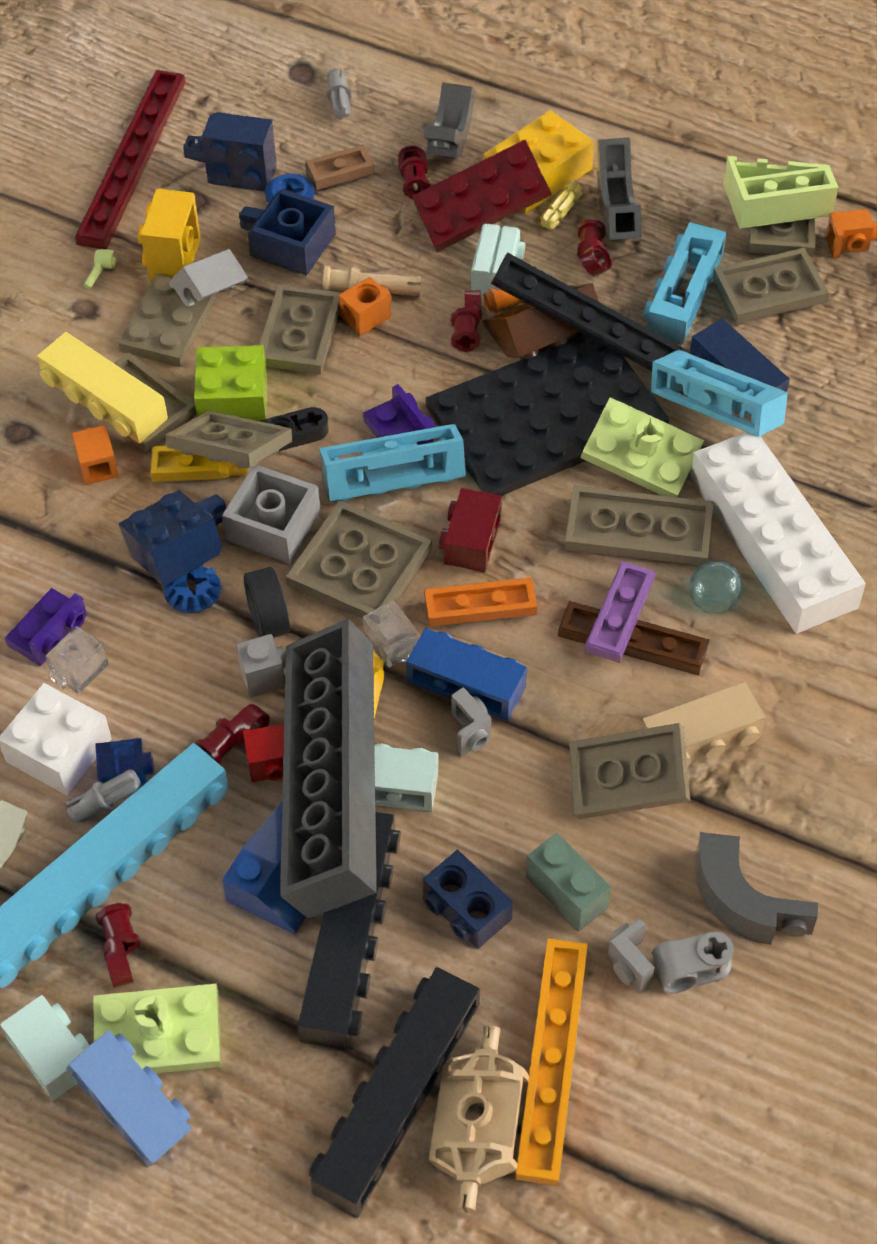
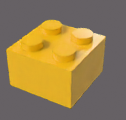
[138,188,201,281]

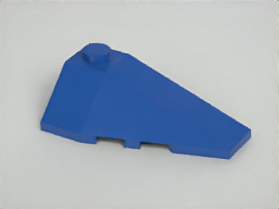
[222,802,306,934]

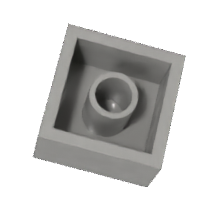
[222,465,320,564]

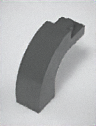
[423,82,476,158]
[597,137,642,240]
[696,832,818,945]

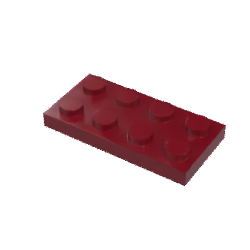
[411,139,552,252]

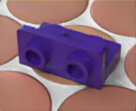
[363,384,435,445]
[5,588,87,666]

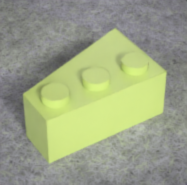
[723,156,838,229]

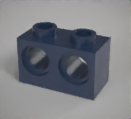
[422,849,513,949]

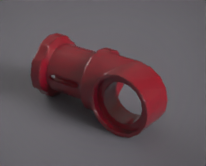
[398,145,431,199]
[577,219,612,277]
[450,290,482,352]
[194,704,270,765]
[96,903,141,988]

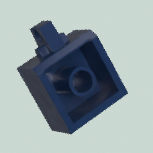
[183,112,277,192]
[239,189,336,276]
[118,490,227,587]

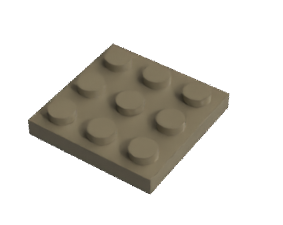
[286,500,432,627]

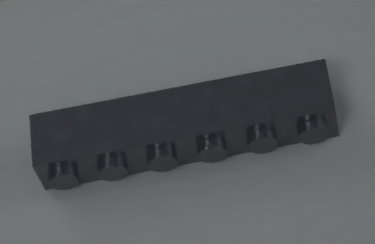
[298,812,401,1050]
[309,966,480,1219]

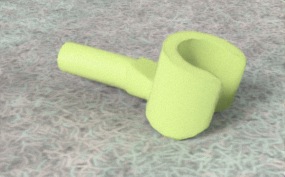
[83,249,117,289]

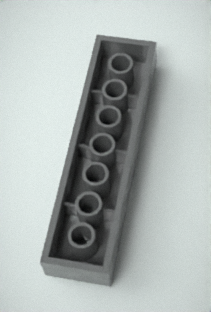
[280,619,377,919]

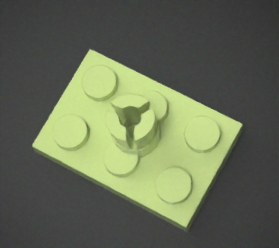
[581,398,704,497]
[94,984,221,1073]

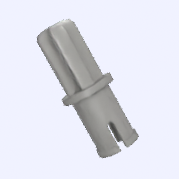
[327,68,351,120]
[65,770,141,823]

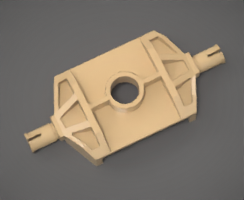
[429,1025,529,1214]

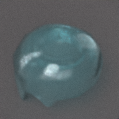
[689,560,744,614]

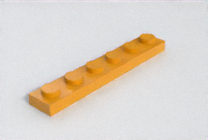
[515,938,588,1186]

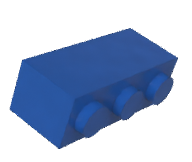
[406,628,527,721]

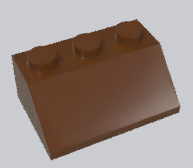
[482,283,599,360]

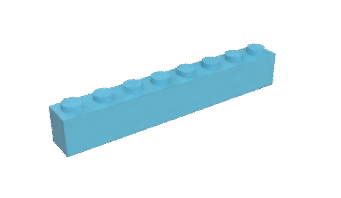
[0,743,229,988]

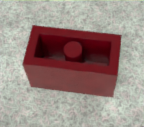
[439,488,502,572]

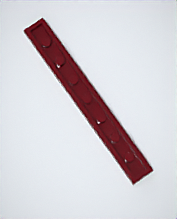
[75,69,186,249]

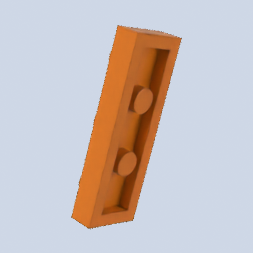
[424,577,537,627]

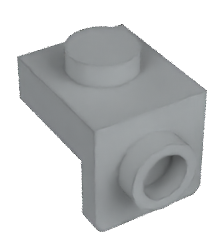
[451,687,491,756]
[607,919,655,993]

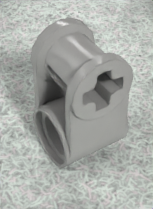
[652,931,734,993]

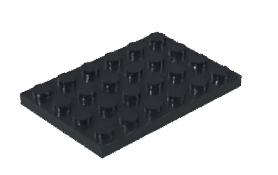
[425,335,669,496]

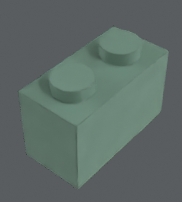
[526,833,611,931]

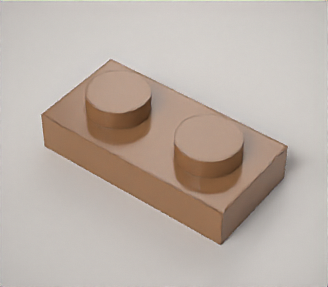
[305,145,375,190]

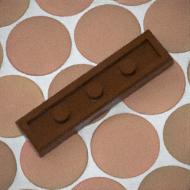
[558,601,710,676]

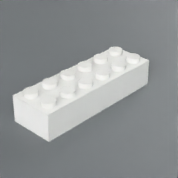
[690,432,866,634]

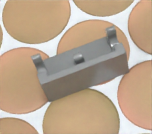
[168,249,249,307]

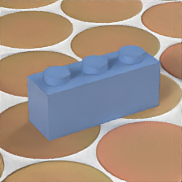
[66,1030,192,1167]

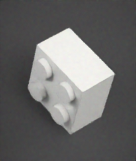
[0,683,112,796]

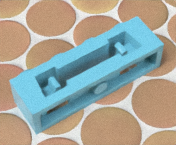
[643,222,726,344]
[651,350,788,437]
[319,424,466,501]

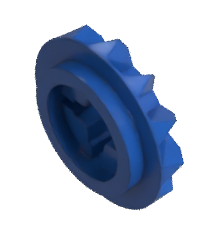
[265,174,315,203]
[163,564,221,613]

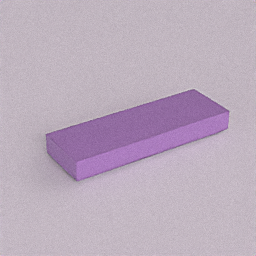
[585,561,656,663]

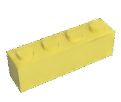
[37,332,168,444]

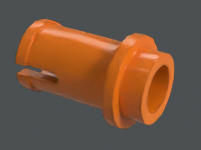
[483,288,525,314]

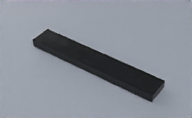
[491,252,683,371]

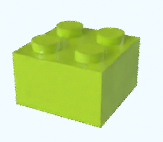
[194,345,267,421]

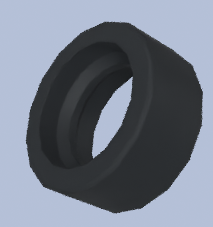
[243,567,290,638]

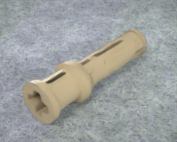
[322,265,421,297]

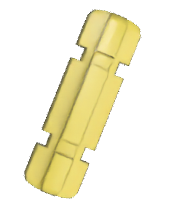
[540,181,582,230]

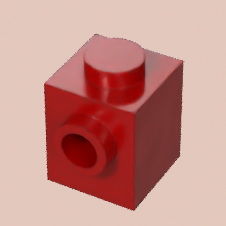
[243,724,284,783]

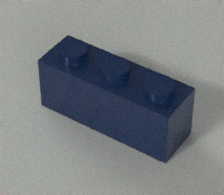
[690,318,790,416]

